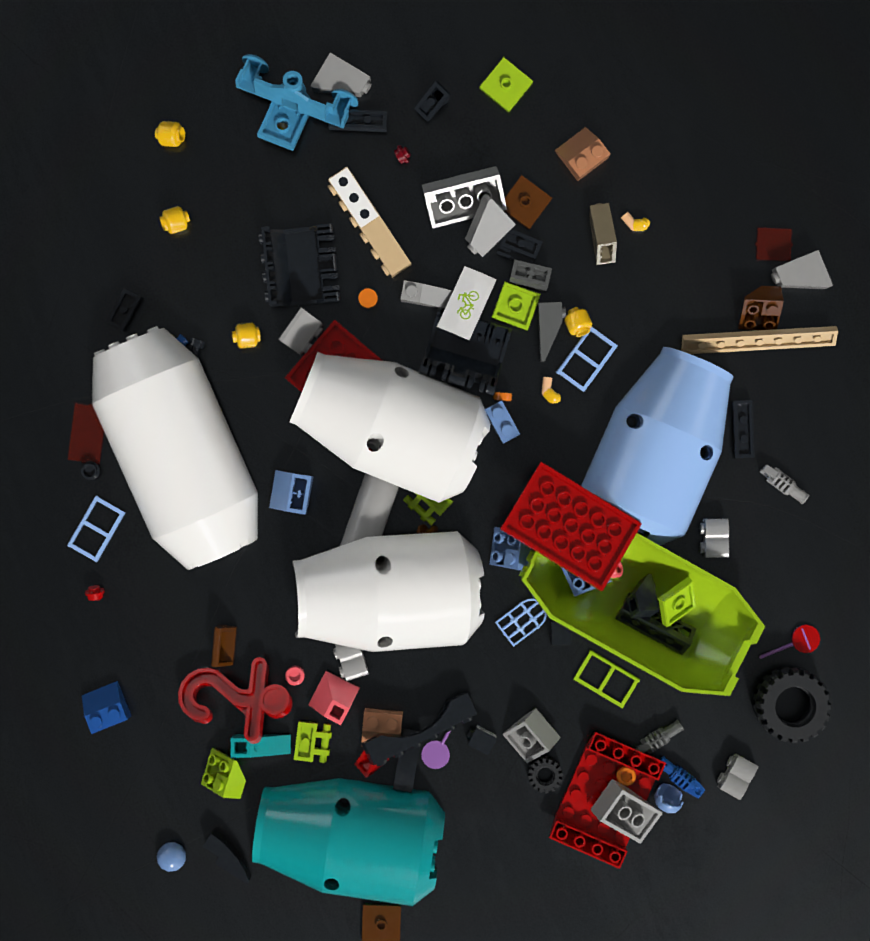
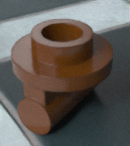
[417,524,438,534]

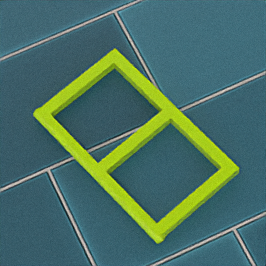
[573,650,640,709]

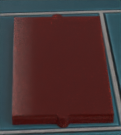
[68,404,104,464]

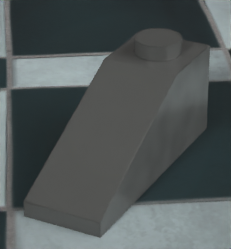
[538,302,566,362]

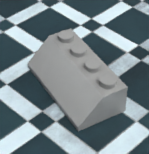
[422,166,507,228]

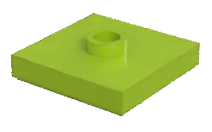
[479,57,533,112]
[492,281,541,331]
[658,577,696,627]

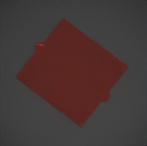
[755,228,793,261]

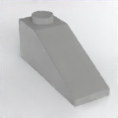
[401,280,453,309]

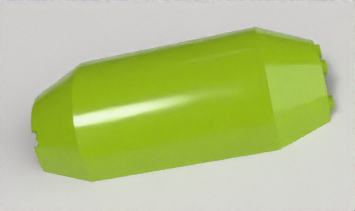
[519,533,765,696]

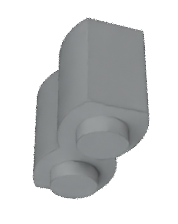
[699,519,729,558]
[333,644,369,681]
[717,753,759,800]

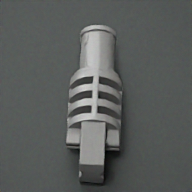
[760,465,809,504]

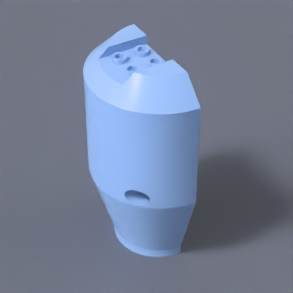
[581,347,733,545]

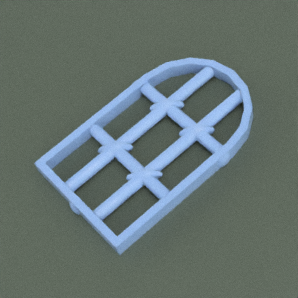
[495,598,547,647]

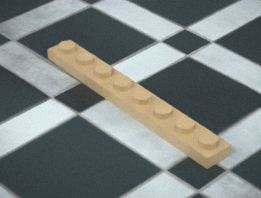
[681,326,838,354]

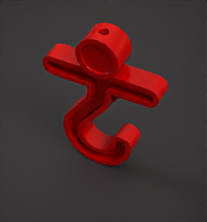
[178,657,293,744]

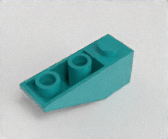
[231,734,291,758]

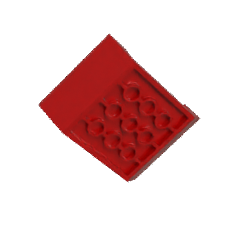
[549,732,666,869]

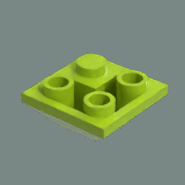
[201,748,246,799]

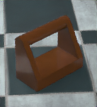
[211,625,237,667]

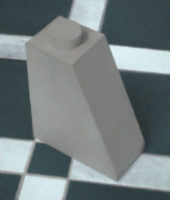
[311,53,372,97]
[465,194,516,257]
[771,250,833,289]

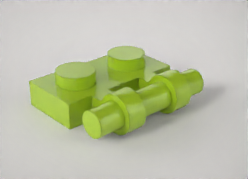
[403,493,453,525]
[294,721,332,763]

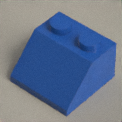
[82,681,132,734]

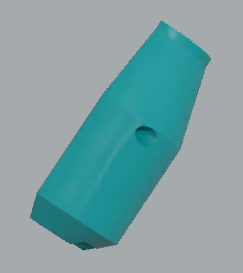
[252,778,445,906]

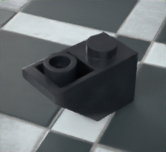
[627,574,660,618]

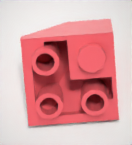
[308,670,360,725]

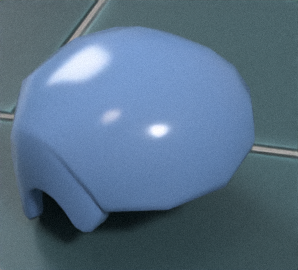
[654,783,684,813]
[157,842,186,872]

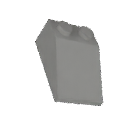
[590,779,663,844]

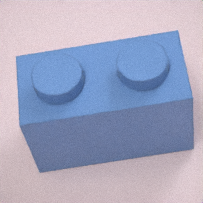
[485,401,520,444]

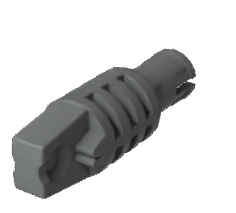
[635,719,684,755]

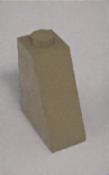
[589,203,617,265]

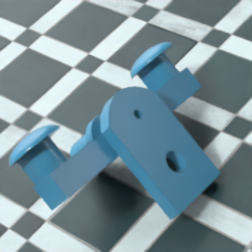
[235,54,358,151]

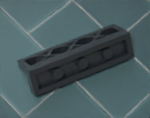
[615,593,696,655]

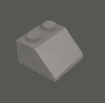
[279,308,323,355]
[503,709,561,763]

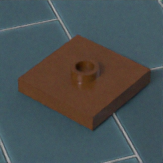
[504,175,552,229]
[362,903,401,941]

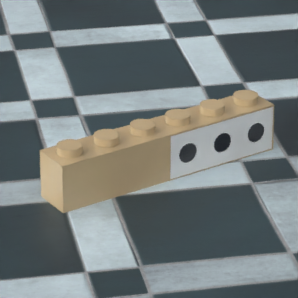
[328,167,411,278]

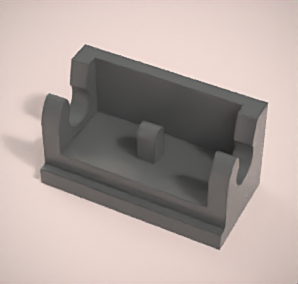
[509,260,552,293]

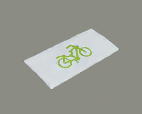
[437,266,497,340]

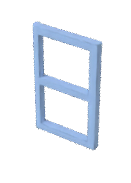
[556,326,618,392]
[67,495,126,562]

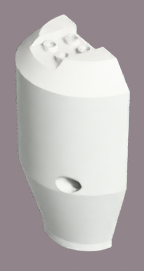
[290,352,491,502]
[293,531,485,652]

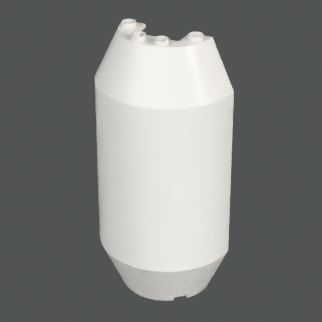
[92,326,258,570]

